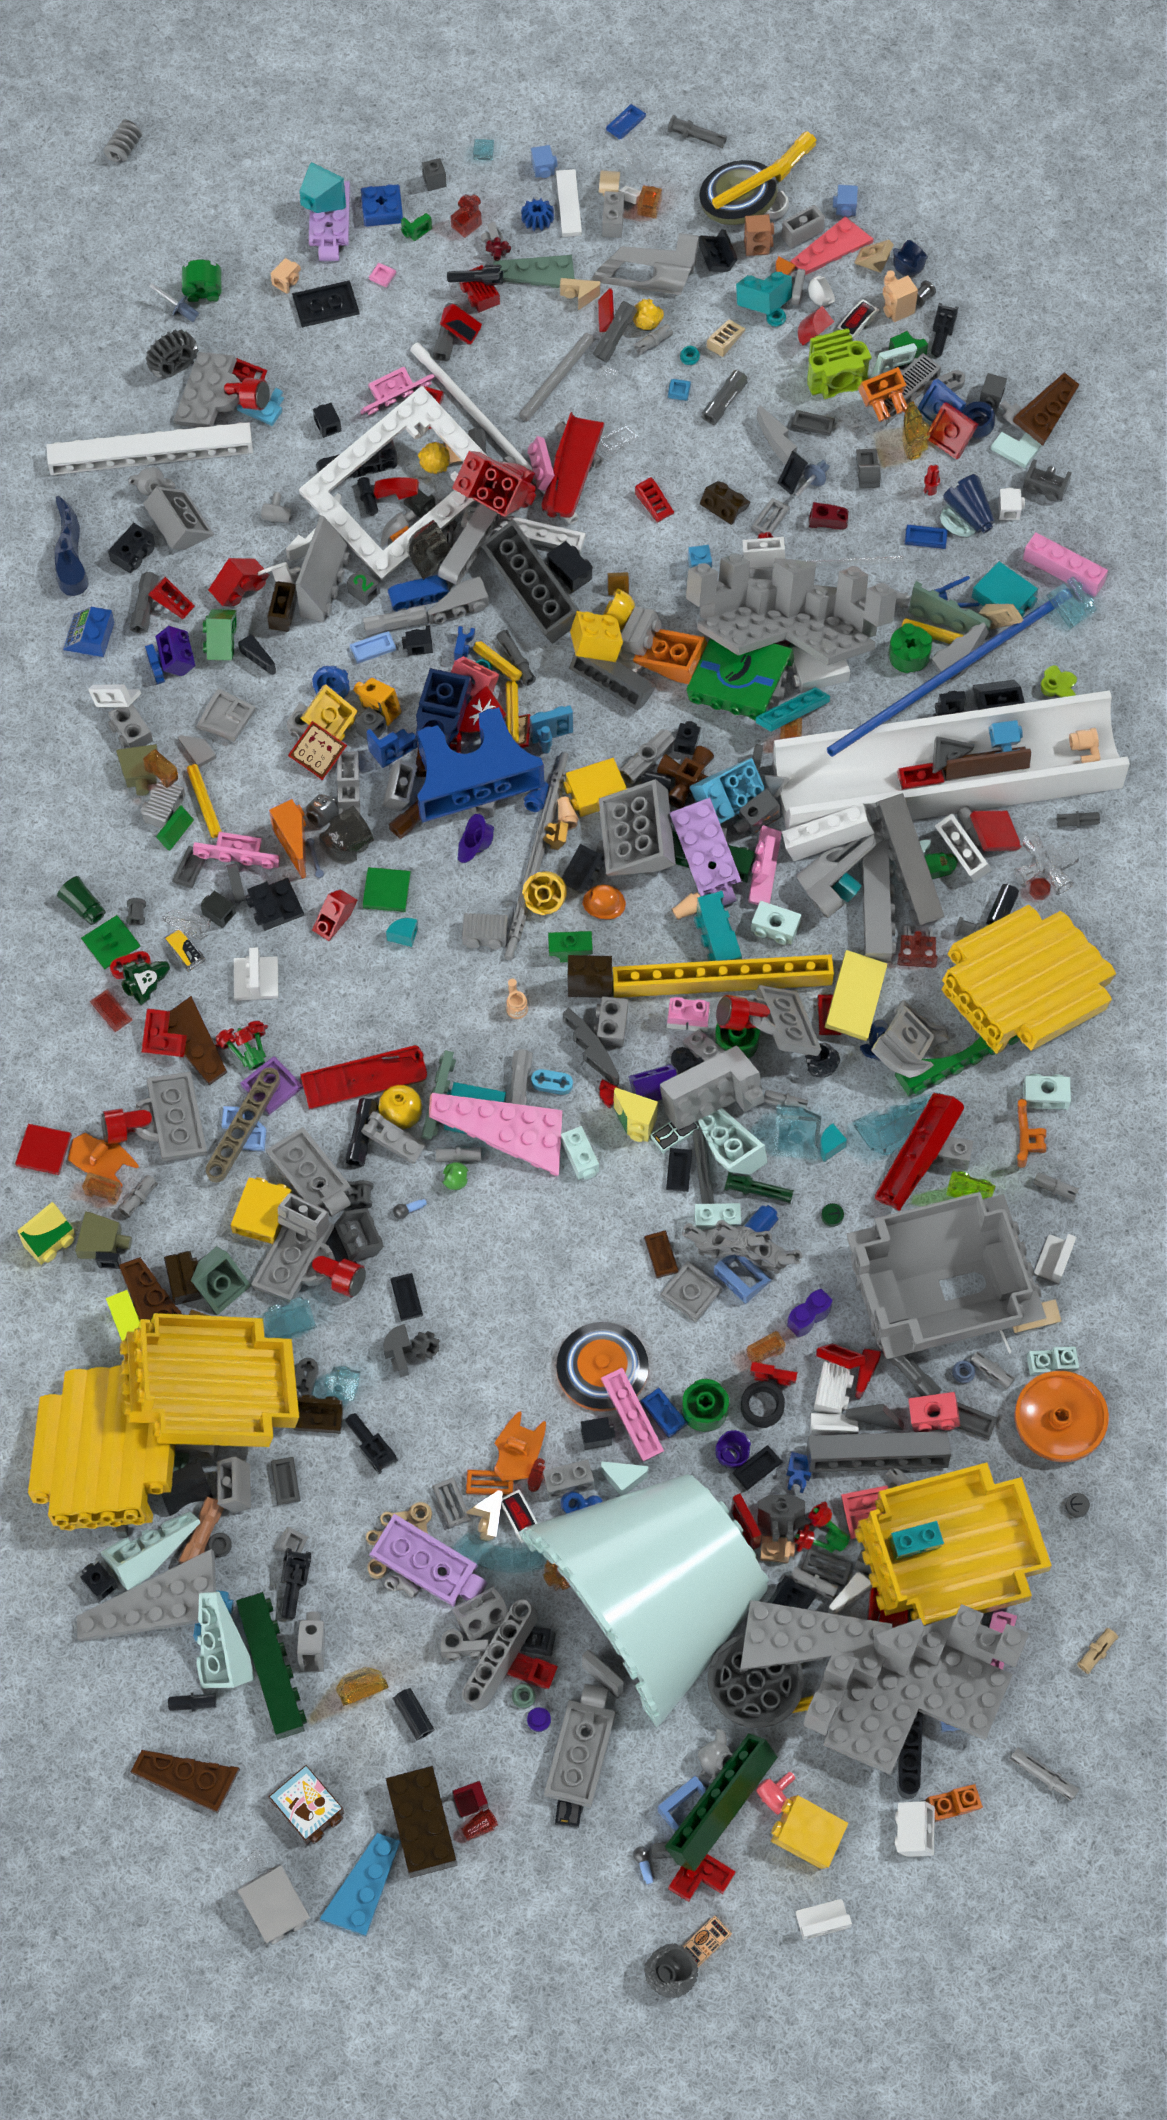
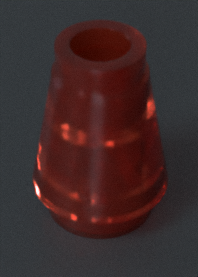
[461,1808,499,1841]

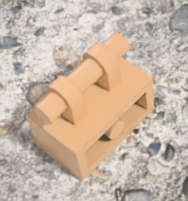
[882,270,918,322]

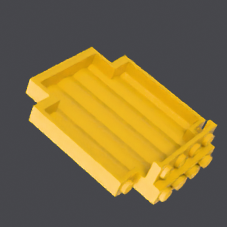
[941,905,1116,1054]
[120,1313,299,1447]
[28,1365,176,1531]
[855,1462,1052,1626]

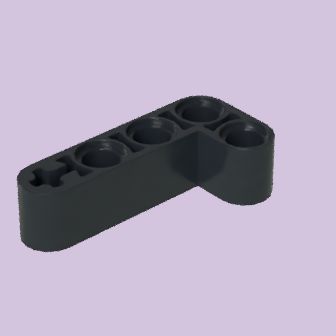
[316,440,398,481]

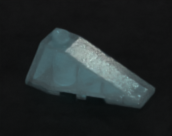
[852,1092,941,1155]

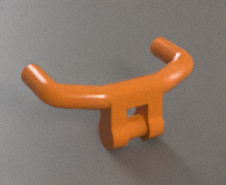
[1017,1099,1046,1168]

